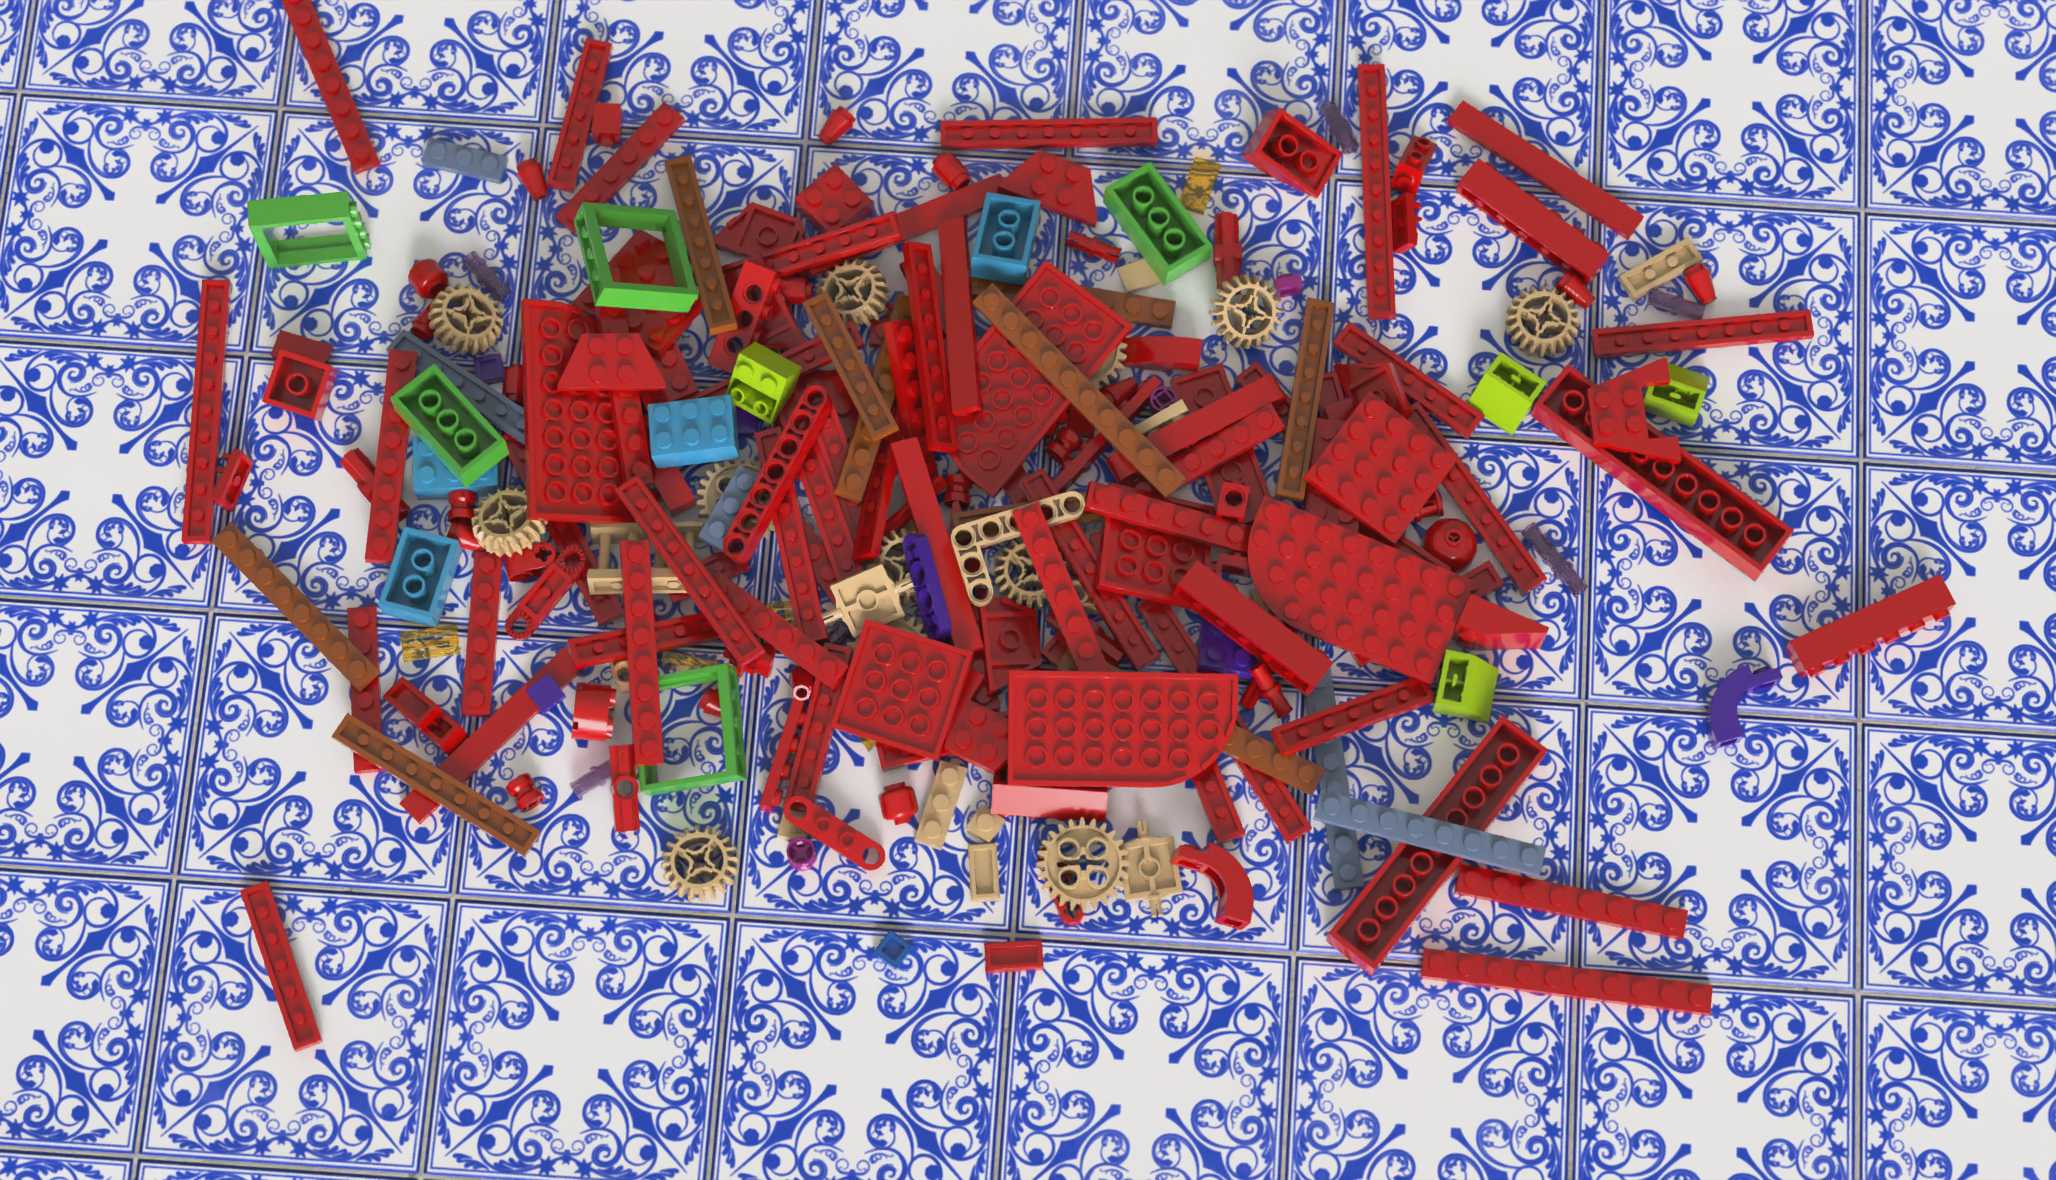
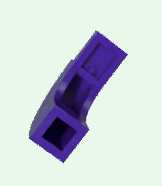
[1706,664,1783,750]

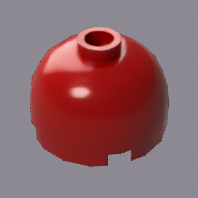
[1421,518,1477,574]

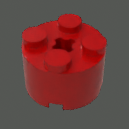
[571,682,616,742]

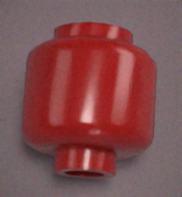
[408,258,449,299]
[878,782,919,825]

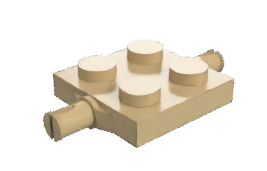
[821,562,914,637]
[1119,820,1183,918]

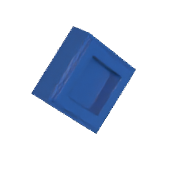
[873,929,914,971]

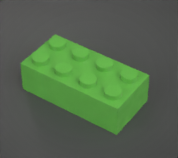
[1103,161,1213,286]
[390,363,509,488]

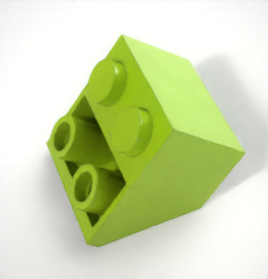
[726,342,802,424]
[1467,352,1547,436]
[1643,359,1710,427]
[1432,649,1499,724]

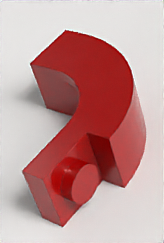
[1170,843,1254,930]

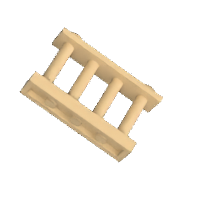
[587,520,703,595]

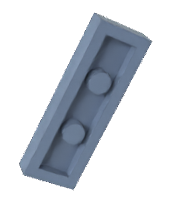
[421,137,509,185]
[698,465,759,552]

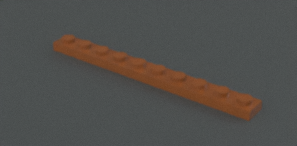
[972,283,1186,499]
[1057,648,1325,796]

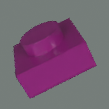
[1272,273,1303,298]

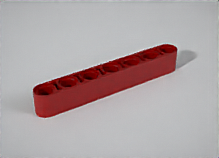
[1105,374,1287,485]
[722,385,833,564]

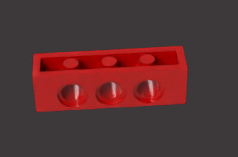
[707,260,782,374]

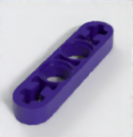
[903,533,952,640]

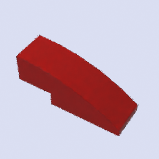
[1120,336,1203,373]
[648,448,696,518]
[382,676,468,756]

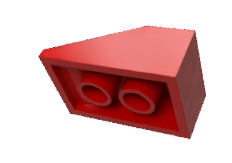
[1241,107,1343,199]
[1451,594,1550,651]

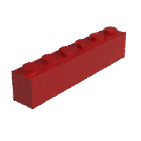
[1456,158,1610,287]
[1172,560,1333,697]
[1785,574,1956,678]

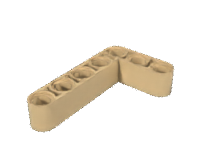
[951,491,1085,607]

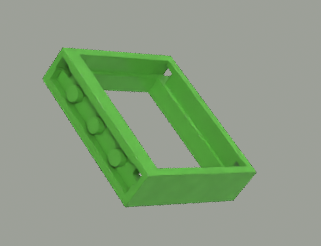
[247,191,371,269]
[574,202,699,312]
[636,663,747,796]

